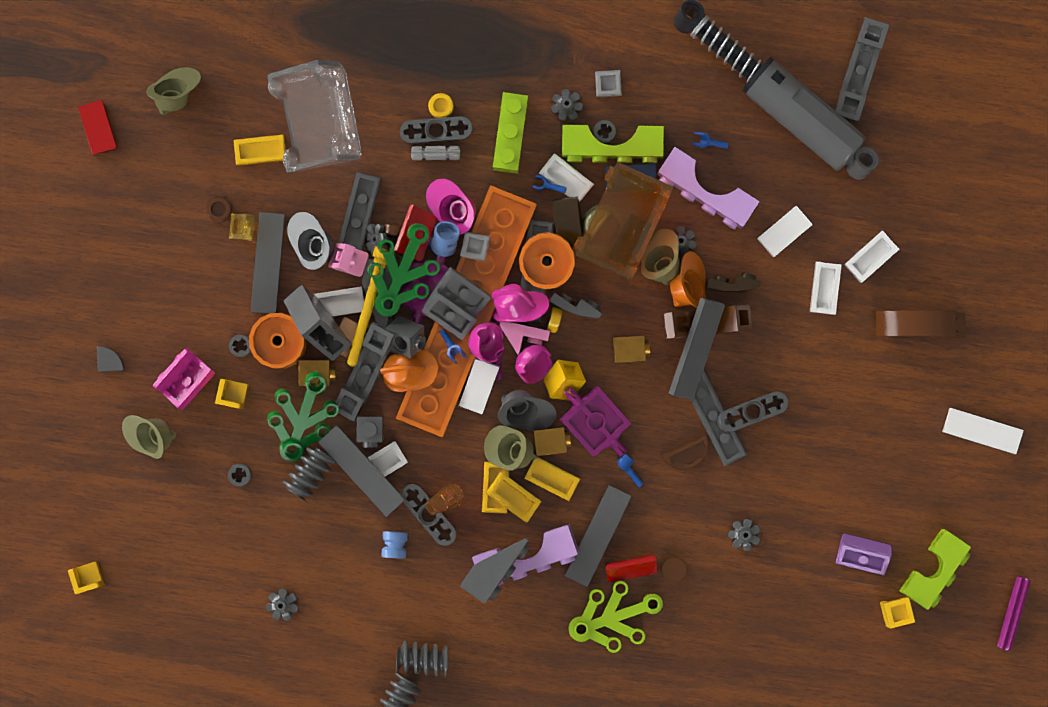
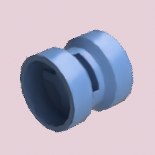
[431,221,460,257]
[381,531,408,559]

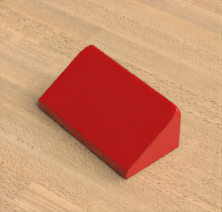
[394,205,437,262]
[605,554,657,583]

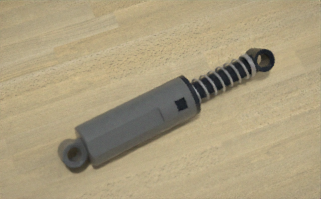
[673,0,879,180]

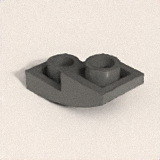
[549,292,602,319]

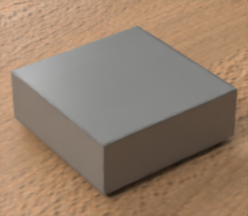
[595,70,622,98]
[460,232,490,262]

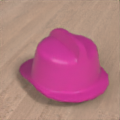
[426,179,476,235]
[492,284,549,322]

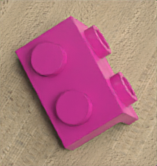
[153,348,215,411]

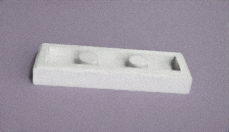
[942,408,1023,454]

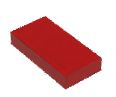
[78,100,118,156]

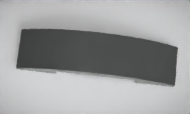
[835,17,889,121]
[332,322,395,421]

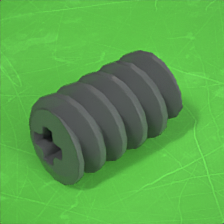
[283,446,336,502]
[396,640,449,677]
[380,672,421,707]

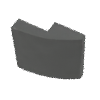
[422,267,492,340]

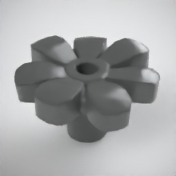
[551,89,583,121]
[365,224,392,255]
[670,226,696,257]
[728,518,760,551]
[266,588,298,621]

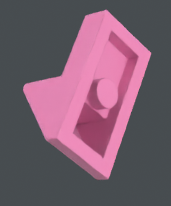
[328,243,368,277]
[500,322,550,355]

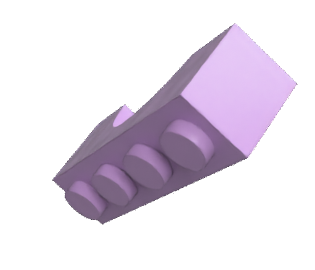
[657,147,759,230]
[472,524,580,586]

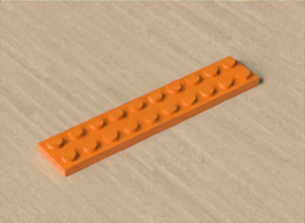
[396,185,537,438]

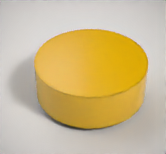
[428,93,454,118]
[547,306,563,333]

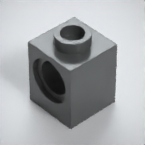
[386,316,426,359]

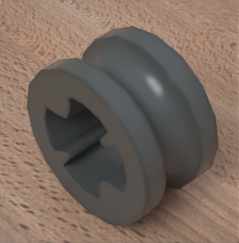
[593,120,616,144]
[229,334,251,357]
[228,464,252,486]

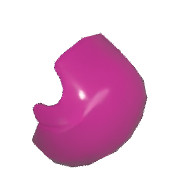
[468,322,504,363]
[515,345,553,384]

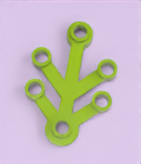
[569,581,663,653]

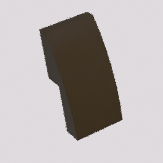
[553,196,586,251]
[705,272,761,292]

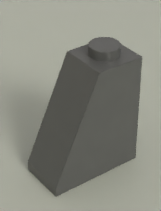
[284,285,351,361]

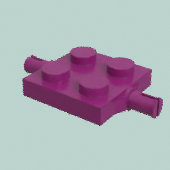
[400,255,449,324]
[560,386,631,457]

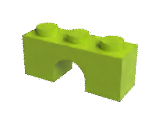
[493,92,528,174]
[899,529,971,610]

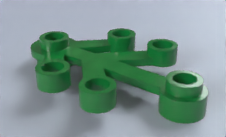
[367,223,440,316]
[267,372,339,461]

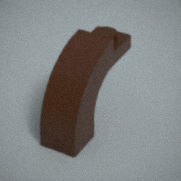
[664,304,753,339]
[876,310,966,338]

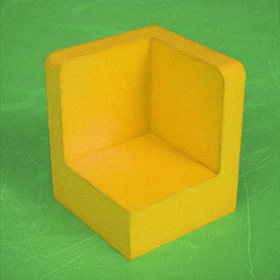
[543,360,586,401]
[215,379,249,409]
[68,561,105,594]
[880,597,915,629]

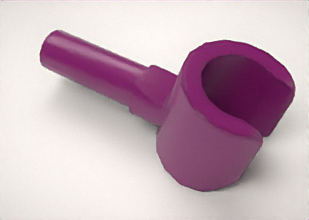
[494,350,504,380]

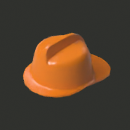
[670,251,706,308]
[380,350,439,392]

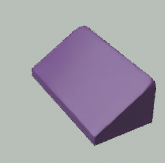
[836,534,892,576]

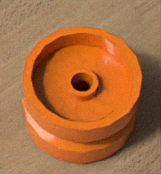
[519,232,575,289]
[249,313,308,369]

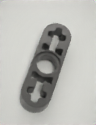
[400,116,473,144]
[717,391,788,432]
[401,484,457,546]

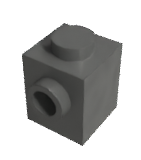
[357,417,384,447]

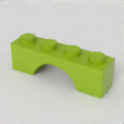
[562,125,664,164]

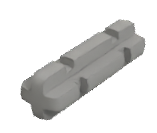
[411,146,460,160]

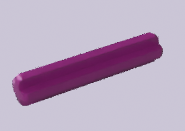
[997,576,1030,651]

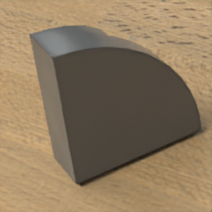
[97,346,125,372]

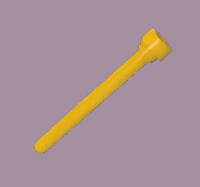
[347,246,394,366]

